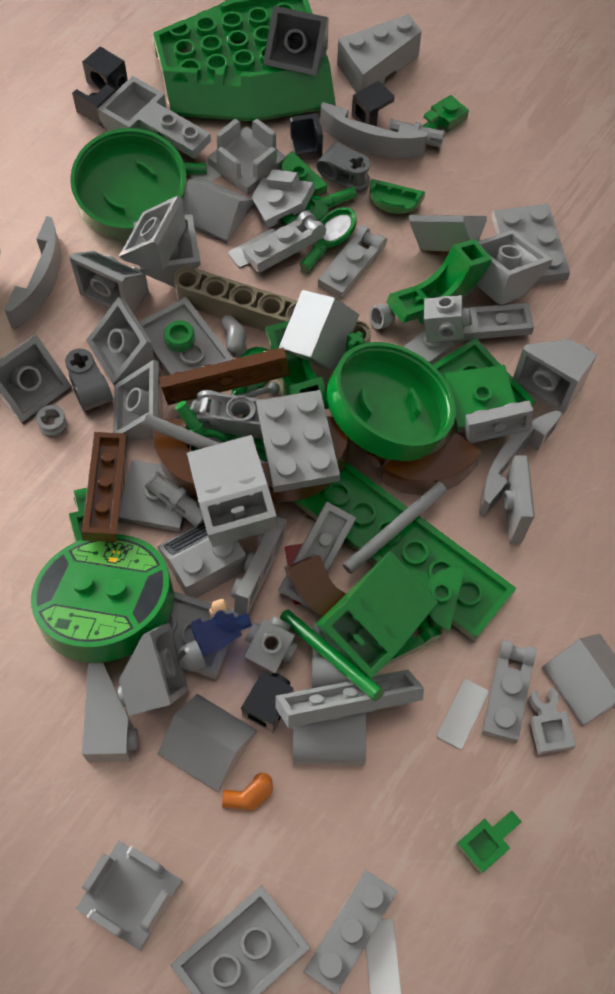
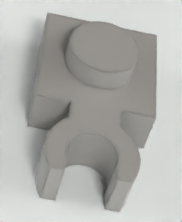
[529,688,576,755]

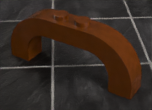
[153,416,349,504]

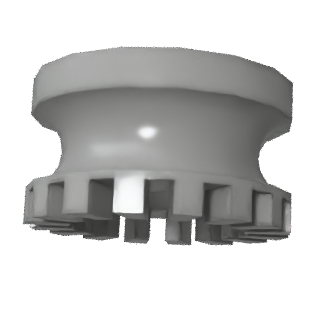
[36,405,67,437]

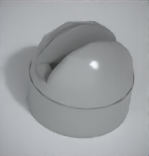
[369,304,396,329]
[177,640,206,672]

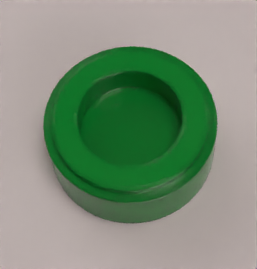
[164,320,195,352]

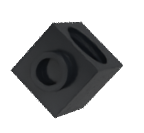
[82,46,128,92]
[241,671,294,733]

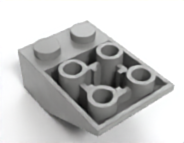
[187,435,279,547]

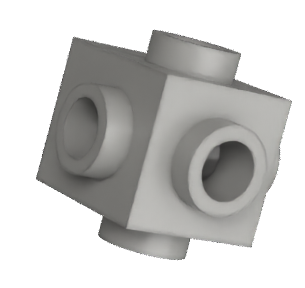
[424,295,470,342]
[244,616,297,673]

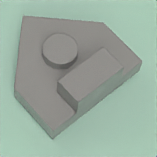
[252,170,315,228]

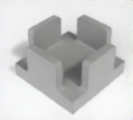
[208,119,286,195]
[76,841,183,951]

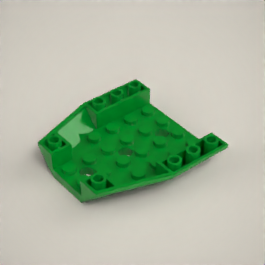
[151,0,336,121]

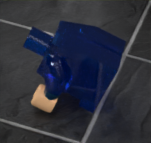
[190,599,252,658]

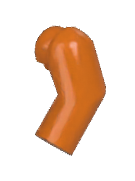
[222,773,273,811]

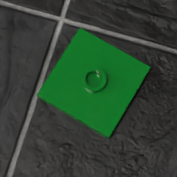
[443,365,516,433]

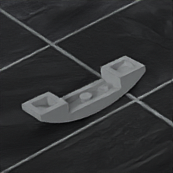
[320,102,428,158]
[4,216,61,329]
[479,410,562,517]

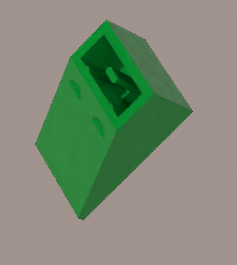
[315,551,438,679]

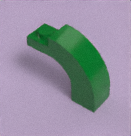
[386,239,493,324]
[265,320,329,409]

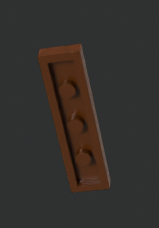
[159,347,290,405]
[82,432,126,542]

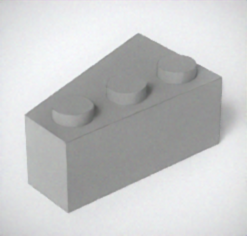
[337,14,422,93]

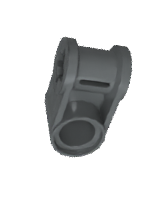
[316,142,370,192]
[65,348,113,412]

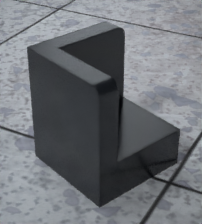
[352,81,395,127]
[72,85,115,126]
[290,113,323,161]

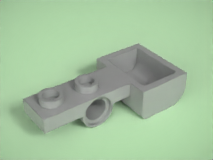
[97,76,211,158]
[293,622,366,766]

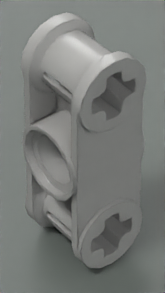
[196,390,263,439]

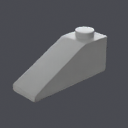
[82,662,138,762]

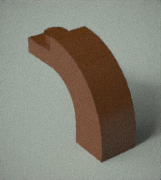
[364,433,482,495]
[284,554,346,616]

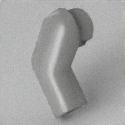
[221,315,247,357]

